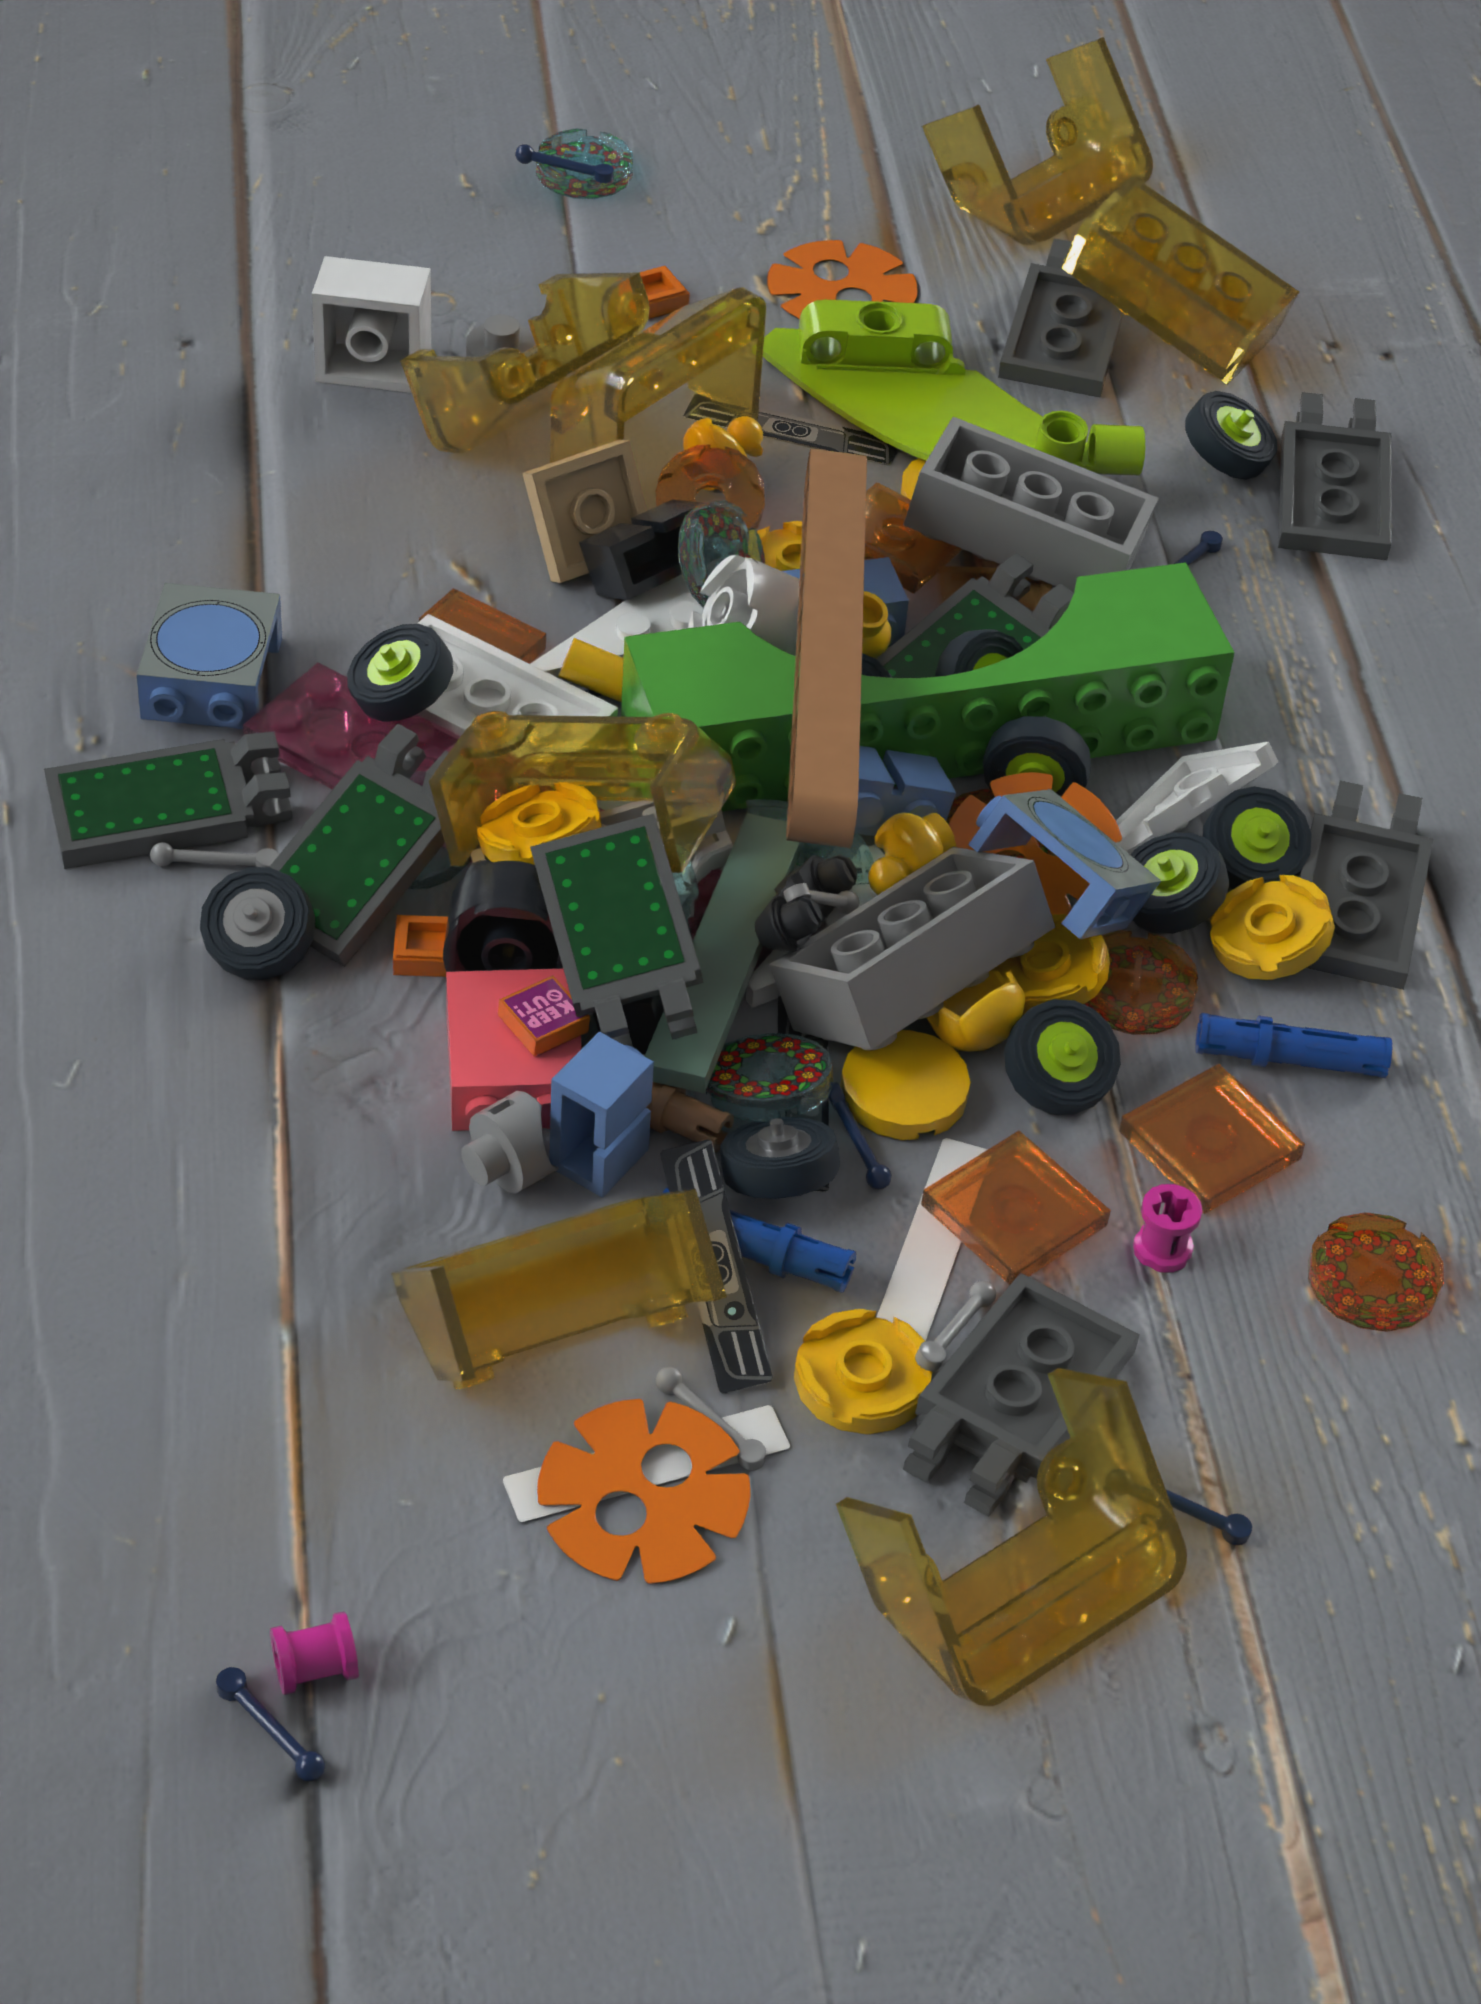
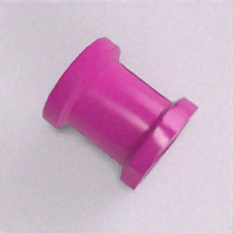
[1133,1184,1203,1273]
[270,1611,359,1695]

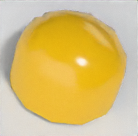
[926,969,1025,1052]

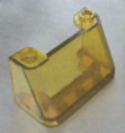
[400,272,650,453]

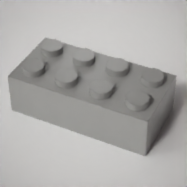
[904,417,1159,593]
[769,847,1055,1050]

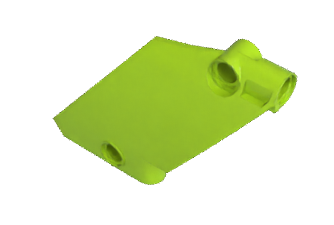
[755,299,1146,476]

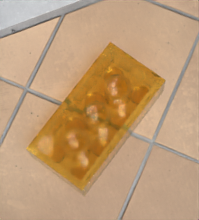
[1061,175,1300,385]

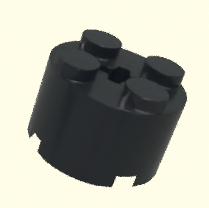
[443,860,563,972]

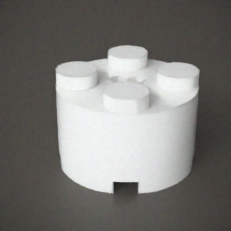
[688,555,799,656]

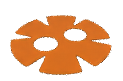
[767,240,917,319]
[948,772,1122,915]
[537,1399,750,1584]

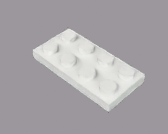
[408,614,618,790]

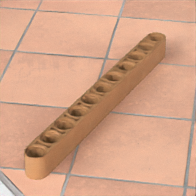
[786,448,867,848]

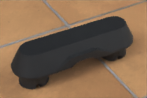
[755,854,857,952]

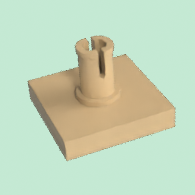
[522,440,647,583]

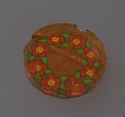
[1084,931,1198,1035]
[1308,1212,1444,1332]

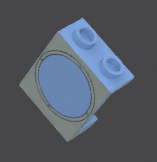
[137,583,282,731]
[968,789,1161,939]

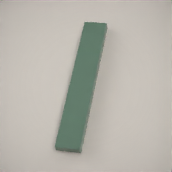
[645,813,804,1093]

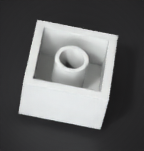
[312,256,431,394]

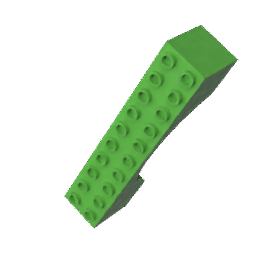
[621,562,1235,811]

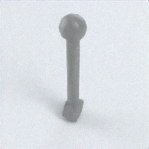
[150,842,279,867]
[783,883,860,915]
[915,1280,996,1371]
[655,1367,766,1471]

